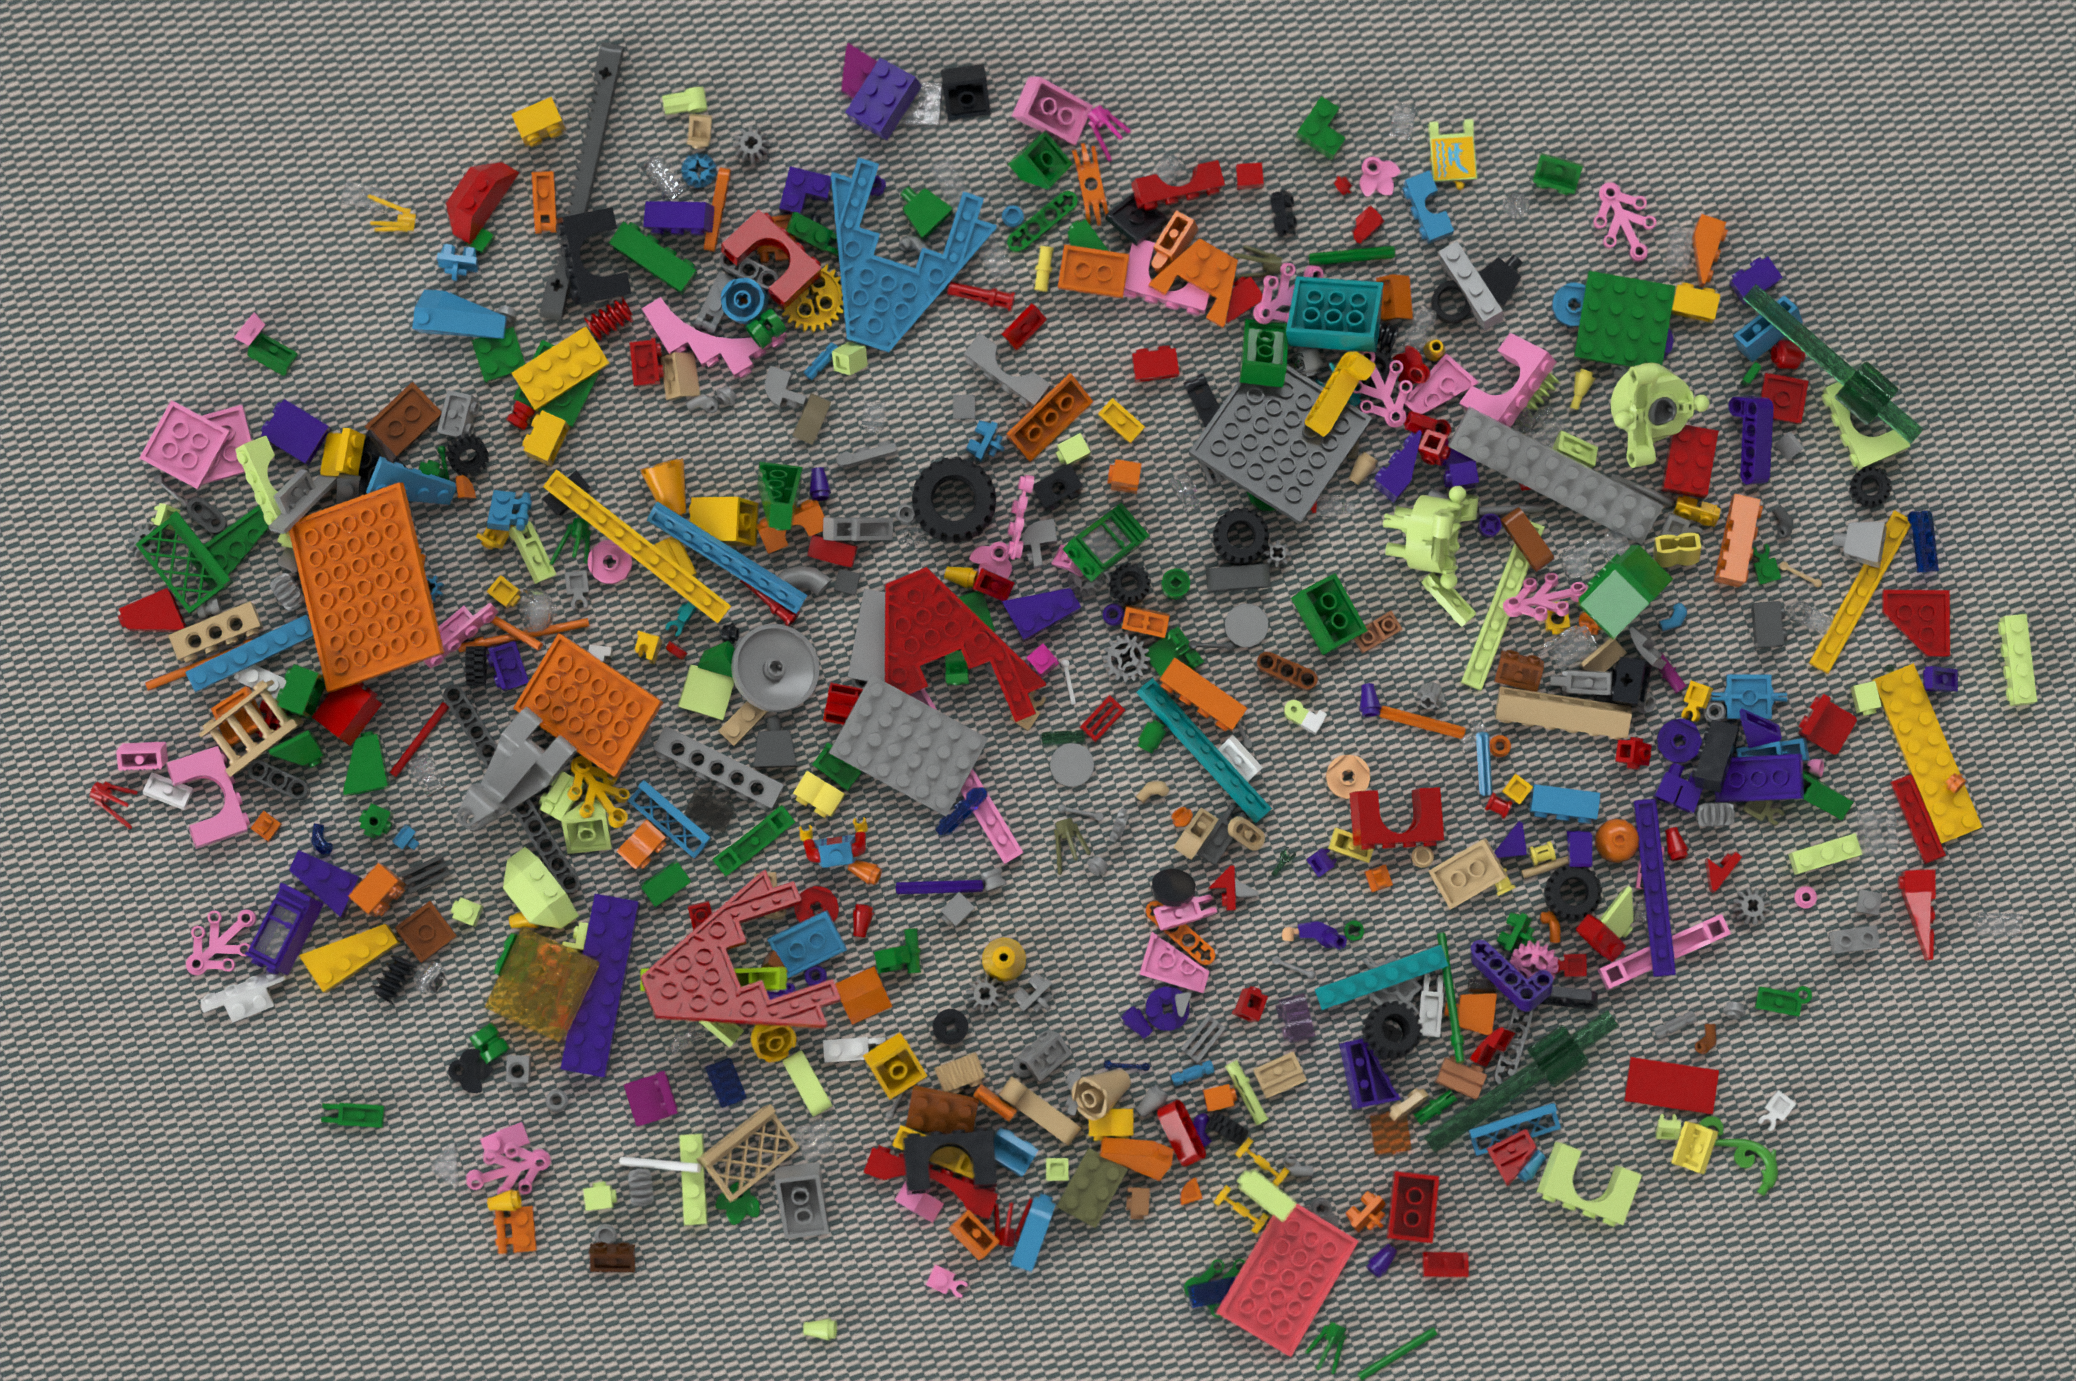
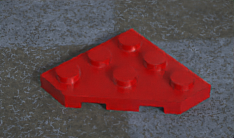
[1882,590,1950,657]

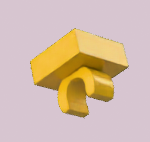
[1502,773,1533,805]

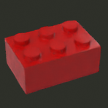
[1661,425,1719,499]
[1386,1171,1440,1243]

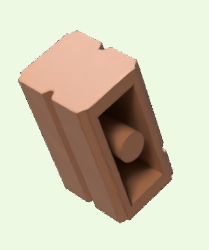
[1435,1055,1487,1100]

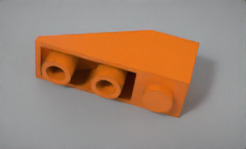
[1692,214,1728,288]

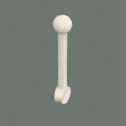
[1061,659,1076,705]

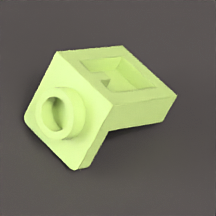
[562,922,589,954]

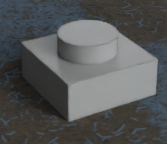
[1855,889,1882,916]

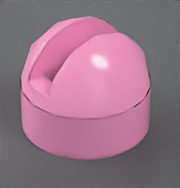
[1807,759,1824,777]

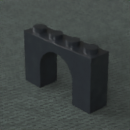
[556,207,632,305]
[902,1128,998,1195]

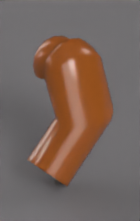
[1694,1024,1717,1054]

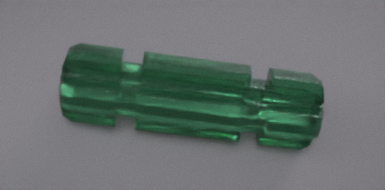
[1041,730,1085,744]

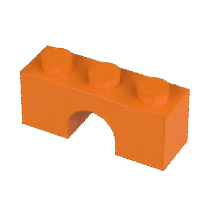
[1107,459,1142,494]
[756,499,824,554]

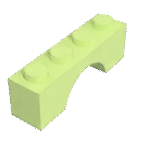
[235,436,281,525]
[679,1134,708,1225]

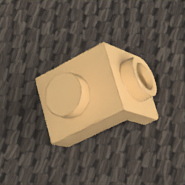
[687,114,712,149]

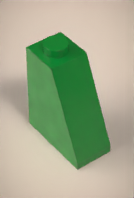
[1067,219,1109,251]
[343,731,390,797]

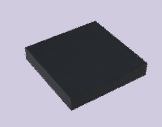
[1105,193,1167,246]

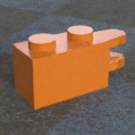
[1151,211,1199,275]

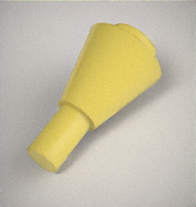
[1570,369,1596,410]

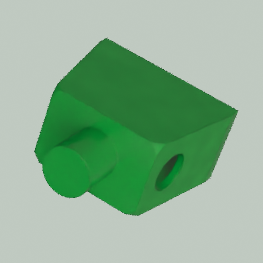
[900,186,953,241]

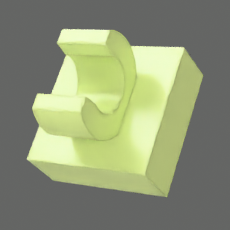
[151,503,180,531]
[1656,1114,1681,1140]

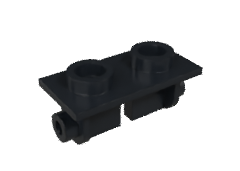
[1270,189,1297,237]

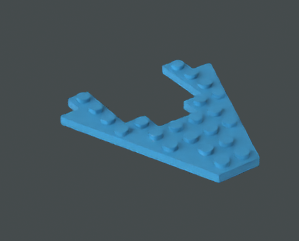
[831,157,997,353]

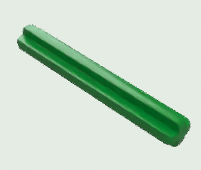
[1308,246,1395,266]

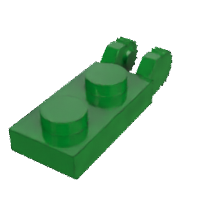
[786,212,839,257]
[321,1103,385,1128]

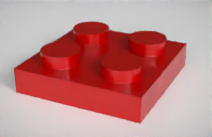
[1760,373,1809,425]

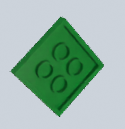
[513,340,601,428]

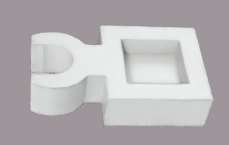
[1758,1090,1796,1131]

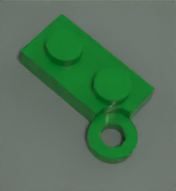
[1754,986,1812,1017]

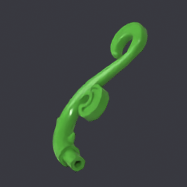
[1699,1116,1778,1196]

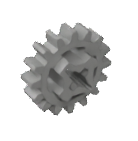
[1102,634,1150,683]

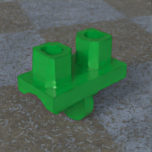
[1497,912,1537,954]

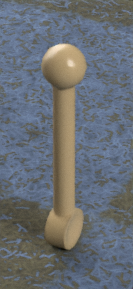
[1779,562,1822,587]

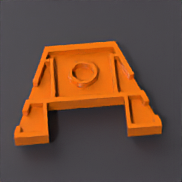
[1148,238,1238,328]

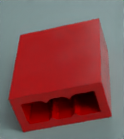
[312,682,382,746]

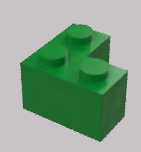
[1296,96,1346,161]

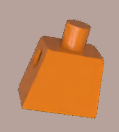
[1444,993,1497,1036]

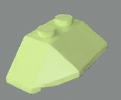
[503,847,579,930]

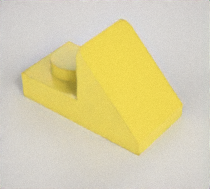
[1328,828,1374,863]

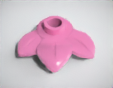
[1359,157,1401,197]
[969,542,1012,579]

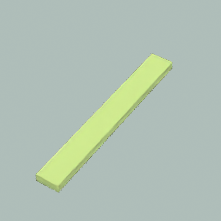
[1461,521,1544,691]

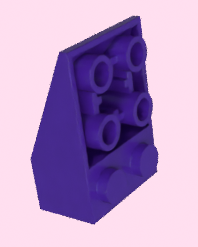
[1374,430,1422,503]

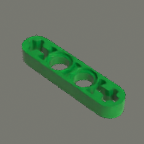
[1007,191,1078,253]

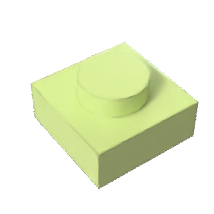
[1046,1158,1069,1181]

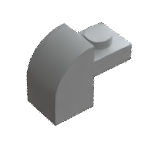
[765,366,807,409]
[1022,519,1057,569]

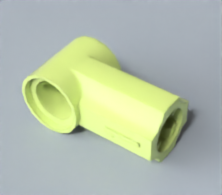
[662,87,708,115]

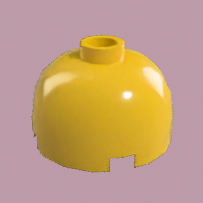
[750,1025,797,1063]

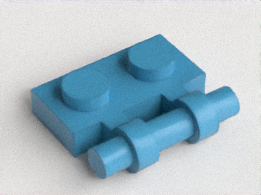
[487,490,532,531]

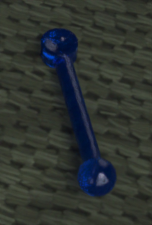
[1103,1060,1150,1071]

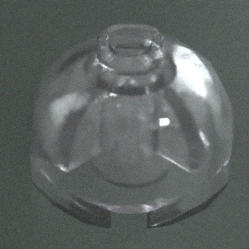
[520,589,557,633]

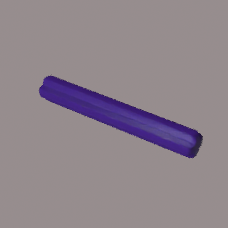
[896,880,983,894]

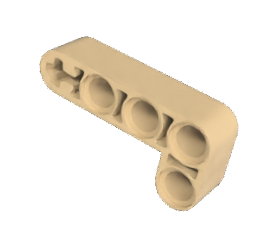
[998,1076,1082,1146]

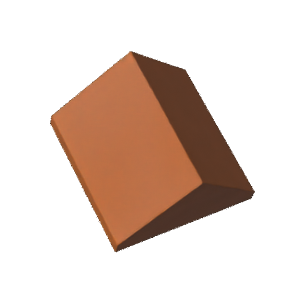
[835,966,893,1025]

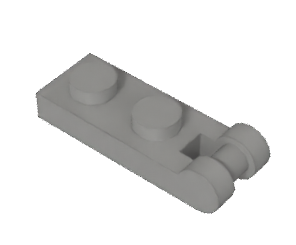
[693,271,735,336]

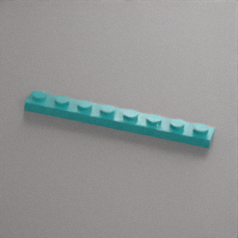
[1136,678,1272,824]

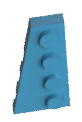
[366,457,457,505]

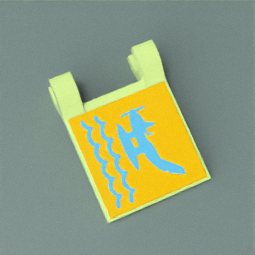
[1428,119,1477,182]

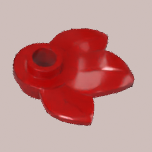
[1392,345,1430,386]

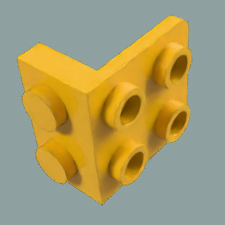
[320,428,365,477]

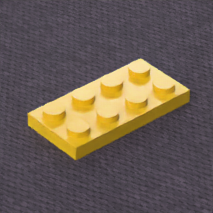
[512,326,610,411]

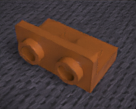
[1494,650,1544,692]

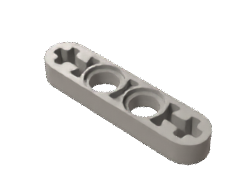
[1494,1005,1533,1086]

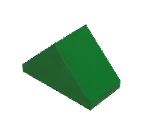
[698,641,735,678]

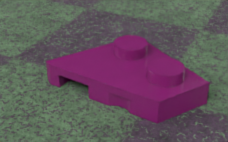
[841,43,877,99]

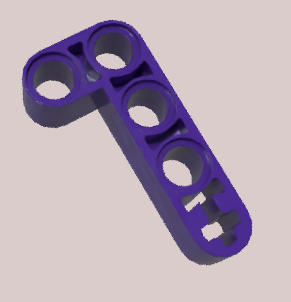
[1728,396,1774,485]
[1470,940,1553,1012]

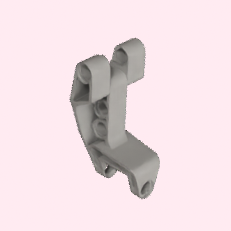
[457,707,578,831]

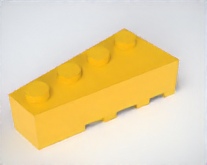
[299,924,401,993]

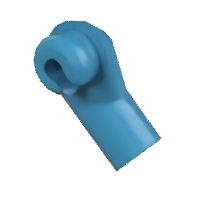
[1659,603,1687,632]

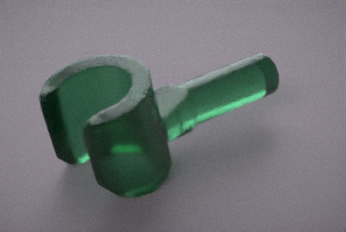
[1271,847,1296,877]

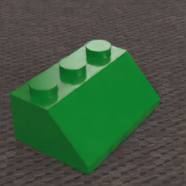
[1291,573,1368,656]

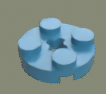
[1552,283,1585,327]

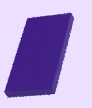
[1715,754,1804,803]

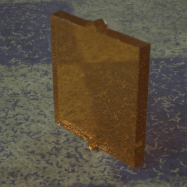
[1370,1111,1412,1155]

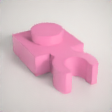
[926,1264,968,1298]

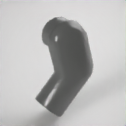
[1772,505,1793,538]

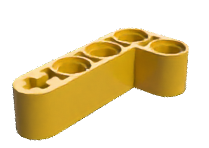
[1305,351,1376,437]

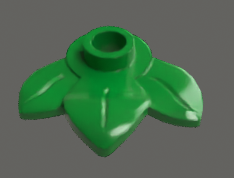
[716,1181,760,1225]

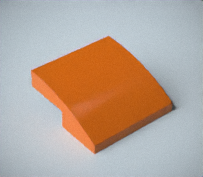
[973,1084,1018,1122]

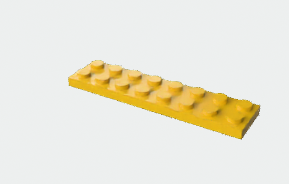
[1872,663,1982,844]

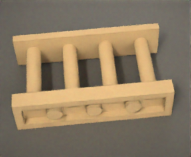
[198,680,304,777]

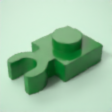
[1753,544,1781,585]

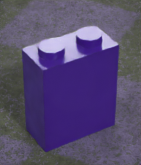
[261,399,332,466]

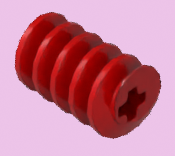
[584,296,633,340]

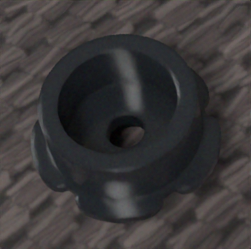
[722,623,740,645]

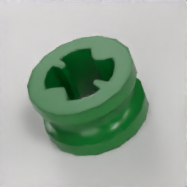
[1344,921,1364,941]

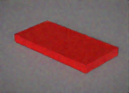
[1624,1057,1719,1115]

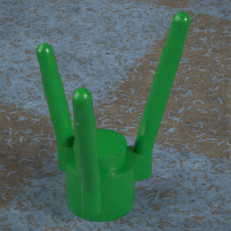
[550,518,592,565]
[1305,1322,1347,1374]

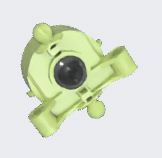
[1611,363,1710,468]

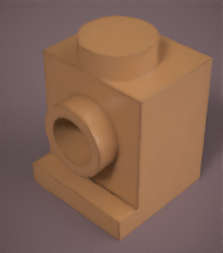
[1126,1187,1150,1220]

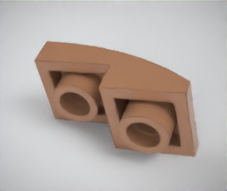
[1354,611,1403,654]

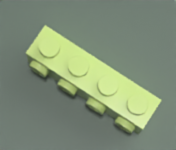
[1998,614,2037,706]

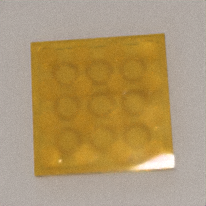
[484,926,600,1044]

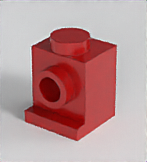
[1232,986,1268,1022]

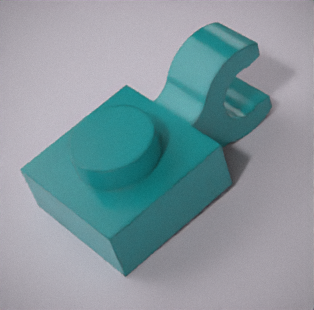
[665,601,697,638]

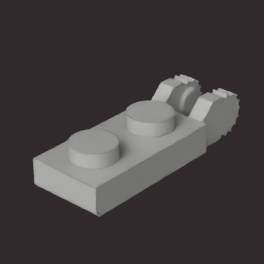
[836,441,898,468]

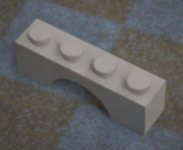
[1438,241,1503,331]
[964,332,1050,408]

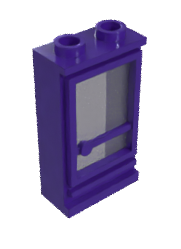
[245,882,324,976]

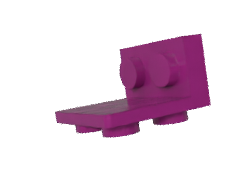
[624,1070,679,1127]

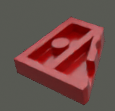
[1487,1129,1537,1186]

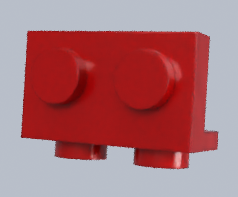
[629,338,664,387]

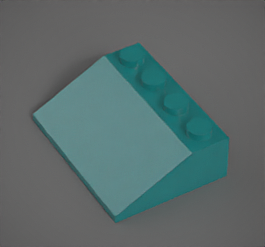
[1286,276,1384,352]

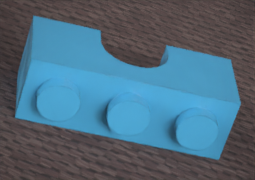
[1402,170,1454,244]

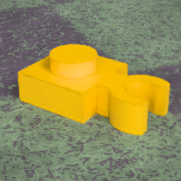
[1681,680,1713,722]

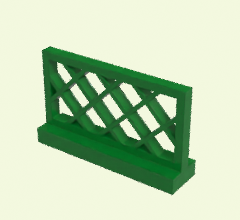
[135,511,233,614]

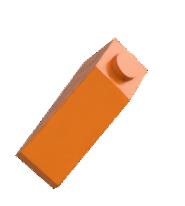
[1100,1137,1173,1181]

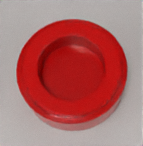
[666,641,688,660]

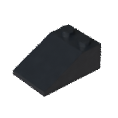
[358,430,407,495]

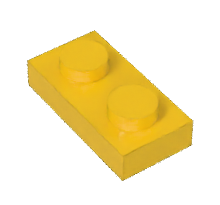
[1098,398,1145,444]

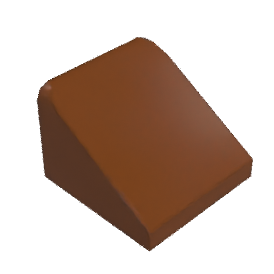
[760,950,787,973]

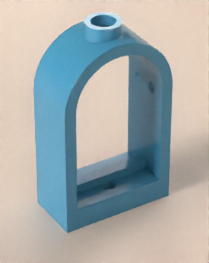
[1011,1193,1056,1272]

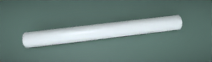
[619,1157,701,1173]

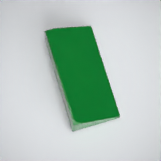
[247,332,298,376]

